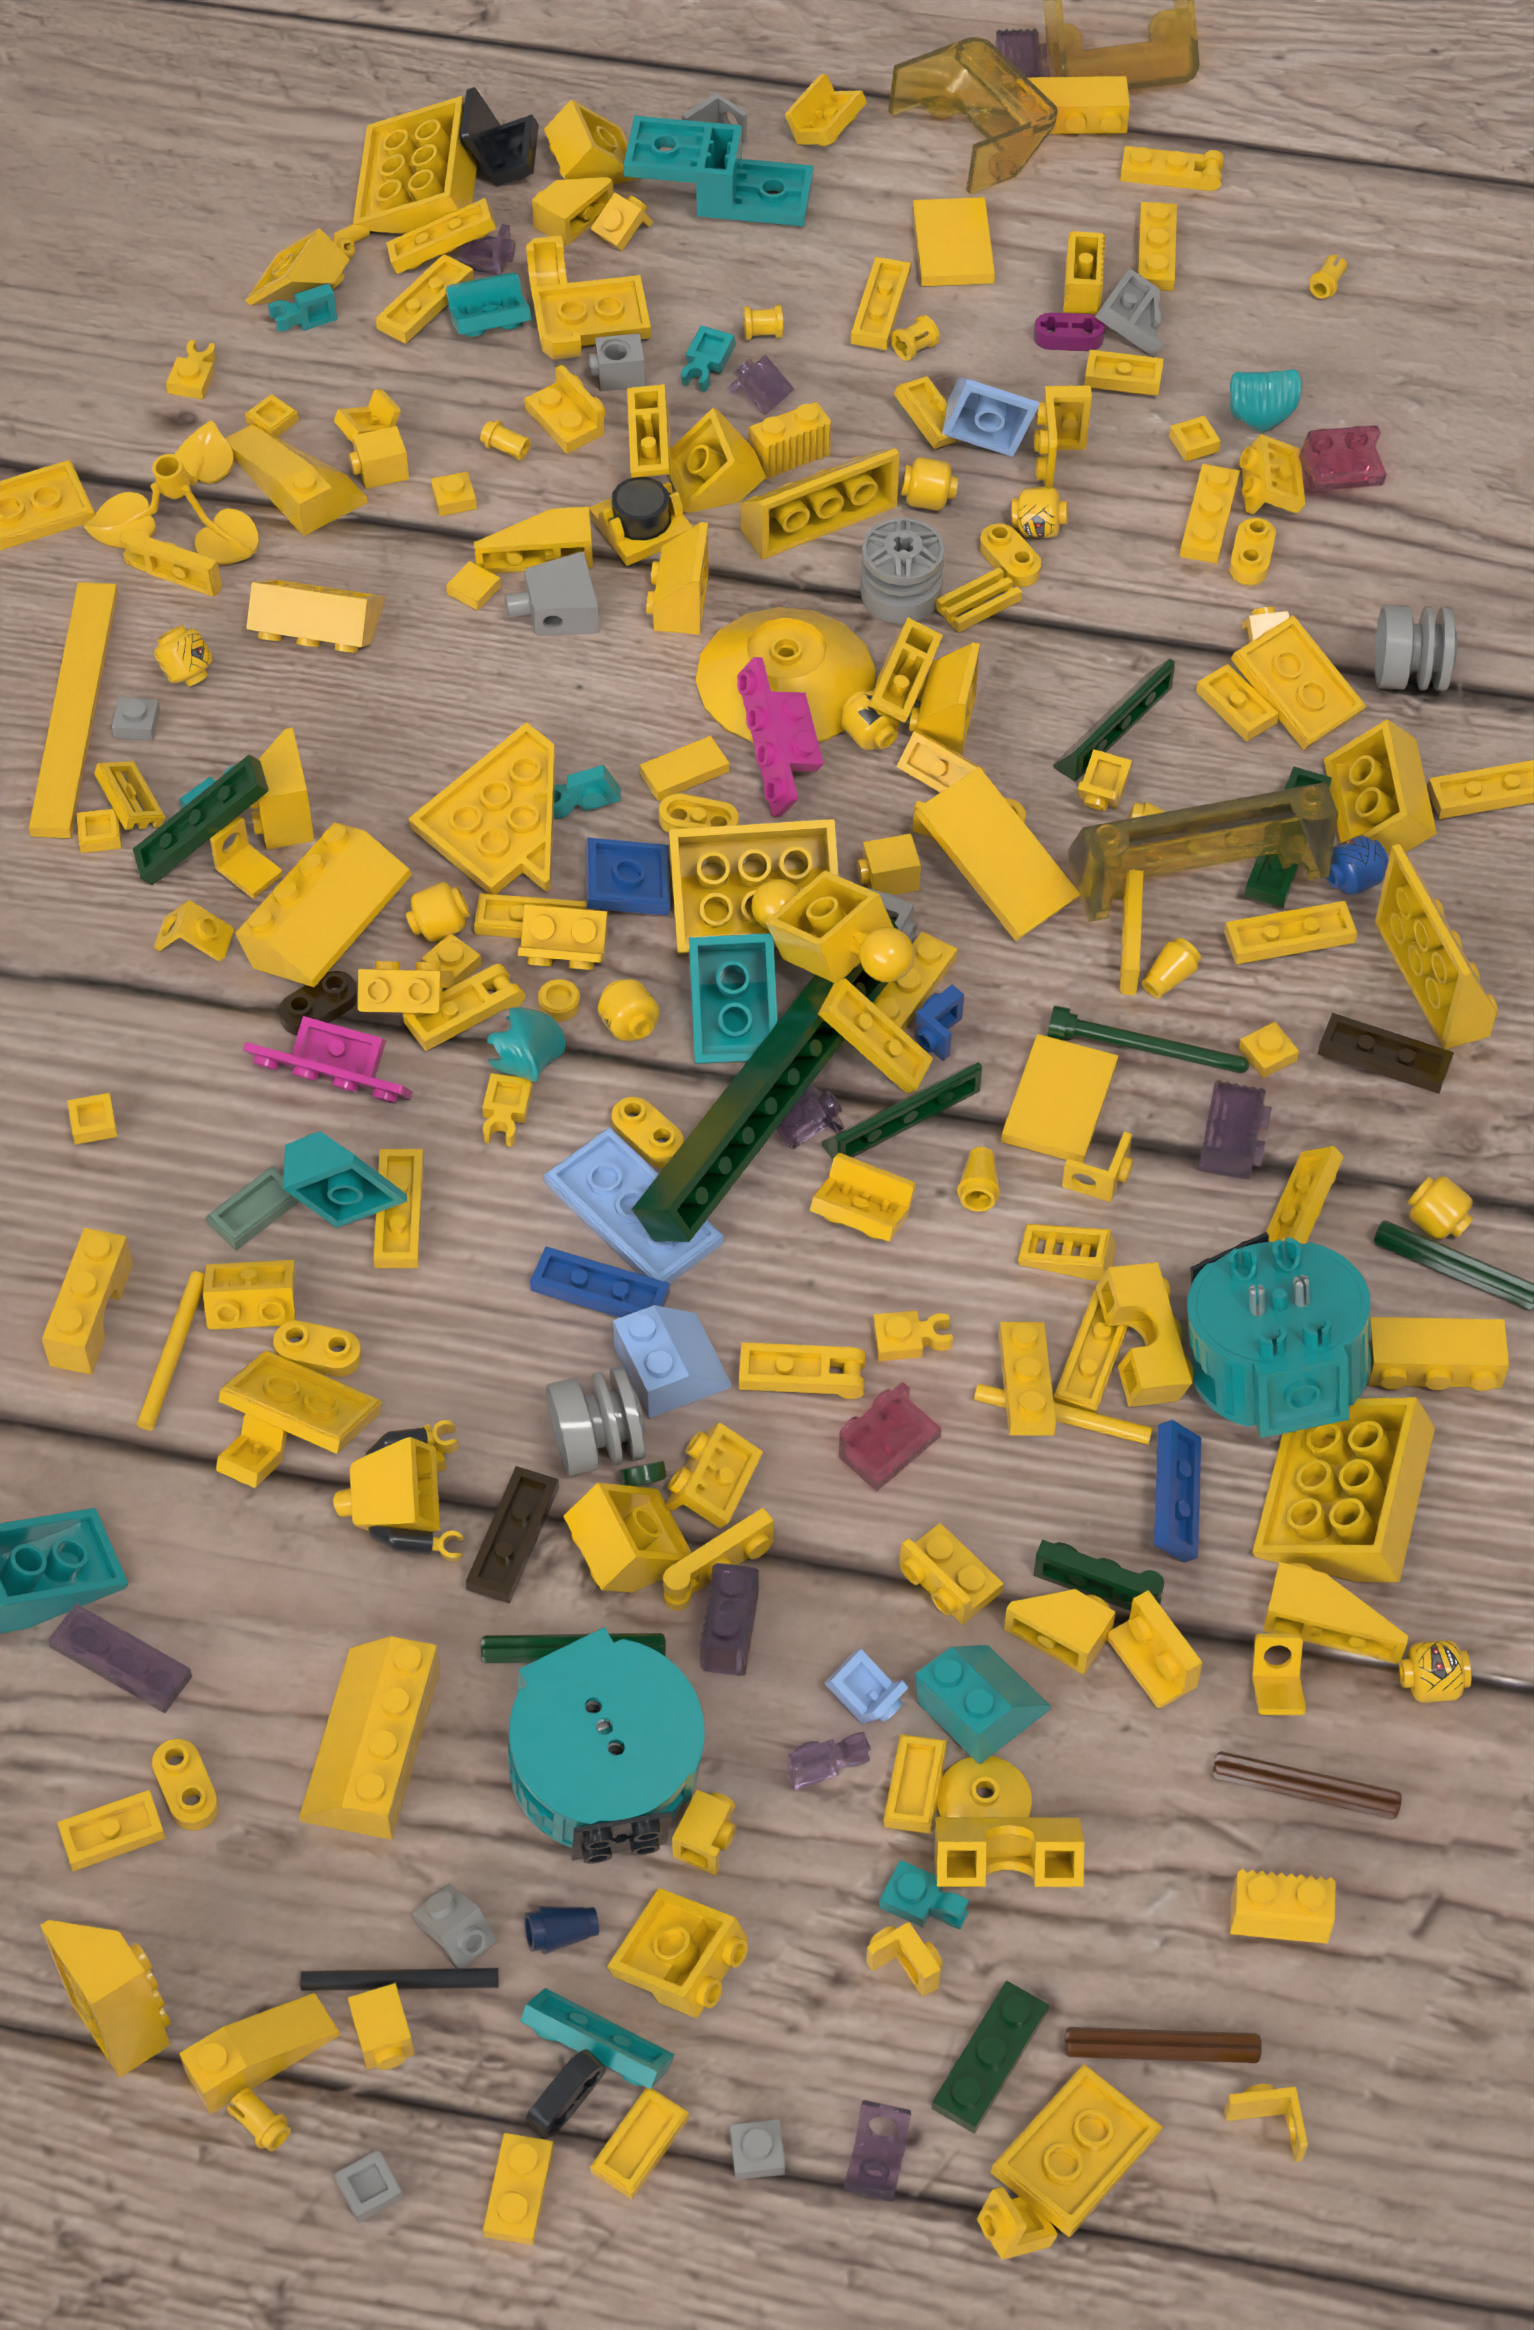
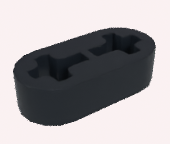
[525,2049,606,2139]

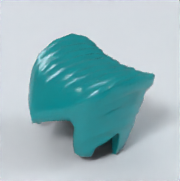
[1230,369,1302,433]
[487,1007,566,1082]

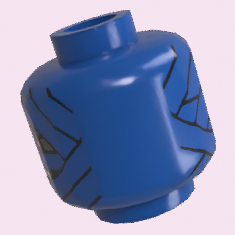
[1324,835,1389,895]

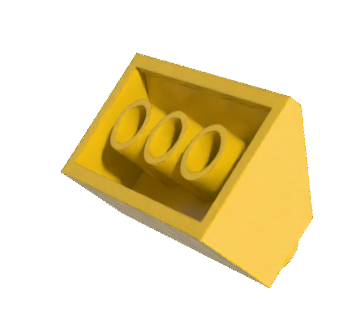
[740,448,900,560]
[235,822,412,987]
[299,1636,441,1840]
[40,1920,171,2078]

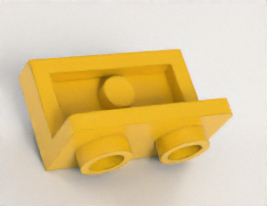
[785,74,867,146]
[358,961,454,1013]
[810,1153,916,1242]

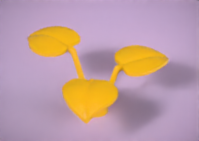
[84,420,260,565]

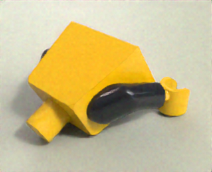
[333,1420,465,1562]

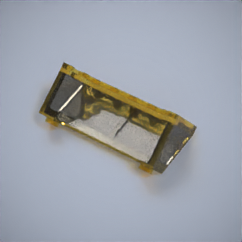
[1068,782,1338,922]

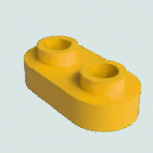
[1229,518,1276,585]
[979,523,1041,587]
[659,793,739,833]
[611,1097,684,1168]
[273,1320,362,1377]
[152,1739,219,1831]

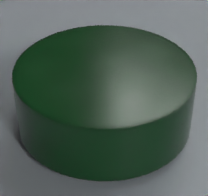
[620,1461,667,1486]

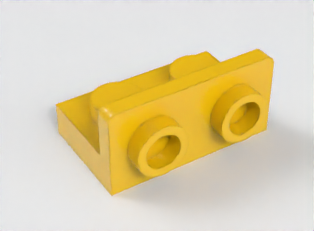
[524,365,606,454]
[1239,434,1306,515]
[518,904,609,970]
[203,1260,296,1330]
[665,1422,763,1529]
[899,1523,1004,1625]
[1107,1590,1203,1708]

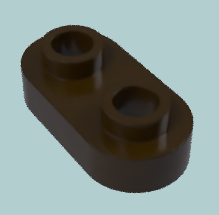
[279,971,357,1035]

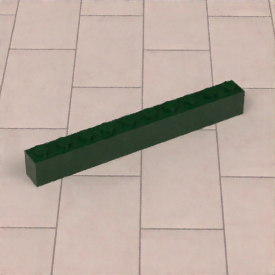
[631,920,898,1242]

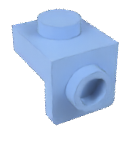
[824,1649,908,1724]

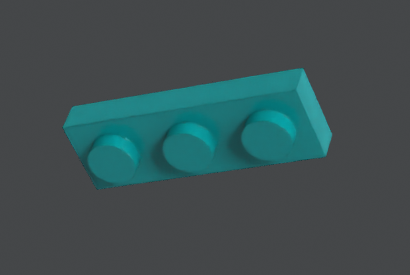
[520,1988,675,2089]

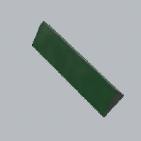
[1053,659,1175,782]
[822,1062,982,1160]

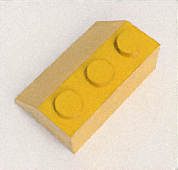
[246,579,385,653]
[1323,719,1437,854]

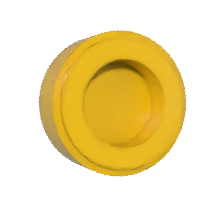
[538,979,580,1022]

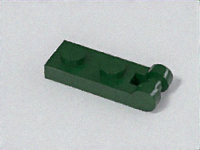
[1033,1539,1164,1611]

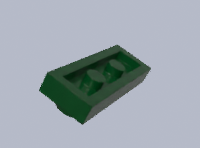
[931,1980,1049,2134]

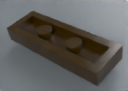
[1318,1013,1454,1094]
[466,1466,559,1604]

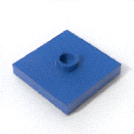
[585,837,671,916]

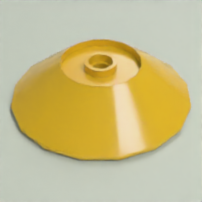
[695,607,876,743]

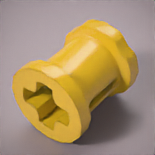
[743,304,783,340]
[890,314,940,361]

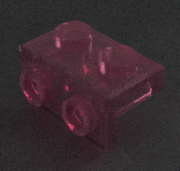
[1298,425,1387,491]
[839,1382,941,1492]

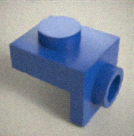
[914,984,964,1061]

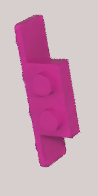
[737,657,824,817]
[243,1016,413,1104]

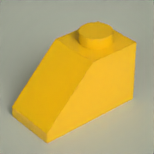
[532,177,613,246]
[1004,1589,1116,1675]

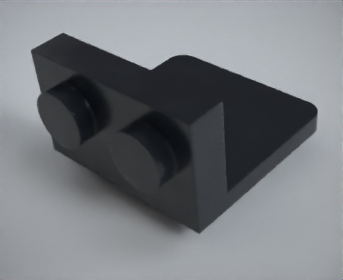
[459,87,539,187]

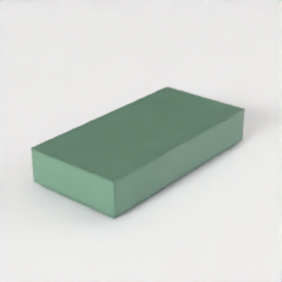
[206,1166,300,1251]

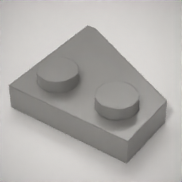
[1095,268,1163,357]

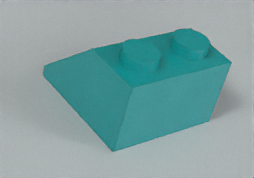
[283,1131,407,1228]
[915,1645,1051,1765]

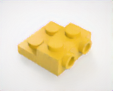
[607,1888,748,2019]

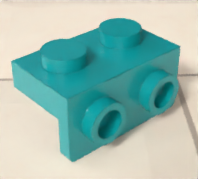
[446,272,532,337]

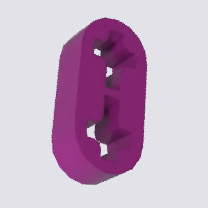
[1034,312,1105,351]

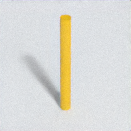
[137,1271,205,1431]
[974,1383,1153,1445]

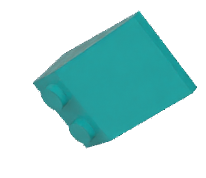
[689,933,778,1064]
[0,1507,129,1634]

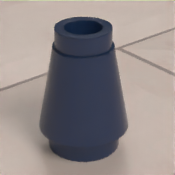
[524,1906,599,1955]

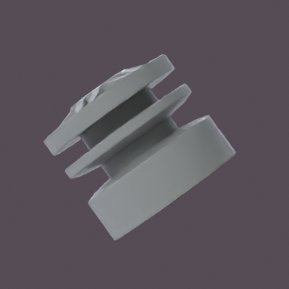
[860,517,945,624]
[1375,604,1458,691]
[546,1366,645,1477]

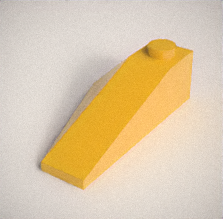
[225,424,368,536]

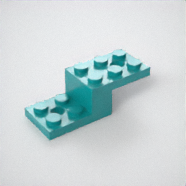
[624,115,814,226]

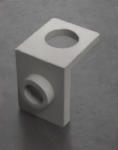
[682,92,747,143]

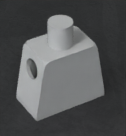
[505,552,599,636]

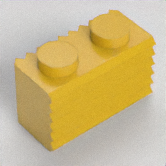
[1063,231,1106,315]
[748,401,831,480]
[1230,1868,1336,1944]

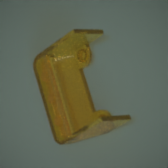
[1042,0,1200,90]
[888,37,1058,194]

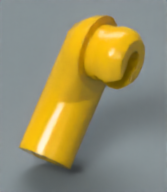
[332,224,370,260]

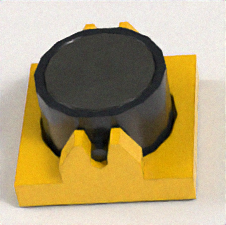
[589,477,693,566]

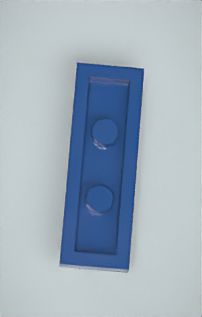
[530,1246,670,1318]
[1154,1420,1201,1563]

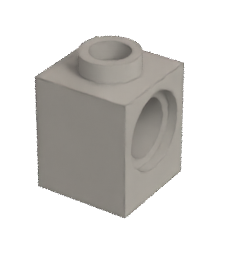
[589,333,645,392]

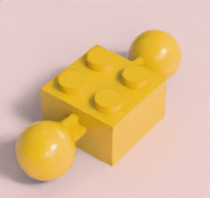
[752,870,915,983]

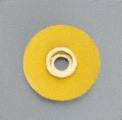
[937,1756,1032,1817]

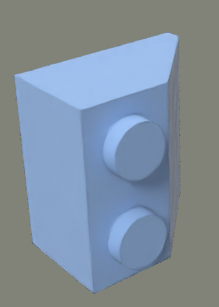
[942,377,1039,457]
[613,1305,731,1419]

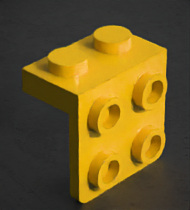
[1034,385,1092,487]

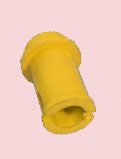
[1309,254,1348,299]
[480,420,531,461]
[227,2087,291,2152]

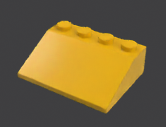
[353,95,477,234]
[668,819,839,954]
[1375,844,1498,1049]
[1252,1397,1435,1583]

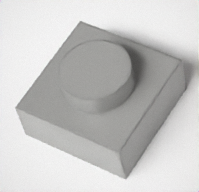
[111,697,160,741]
[730,2119,785,2180]
[334,2150,404,2224]

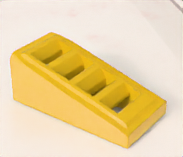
[1018,1224,1116,1281]

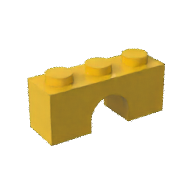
[42,1228,133,1375]
[1096,1262,1193,1407]
[934,1817,1085,1887]

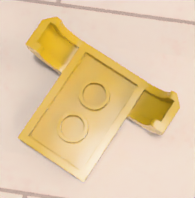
[526,235,651,360]

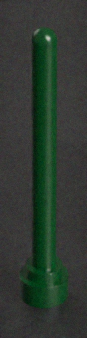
[1047,1005,1249,1073]

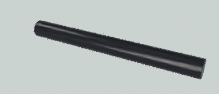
[301,1968,499,1991]

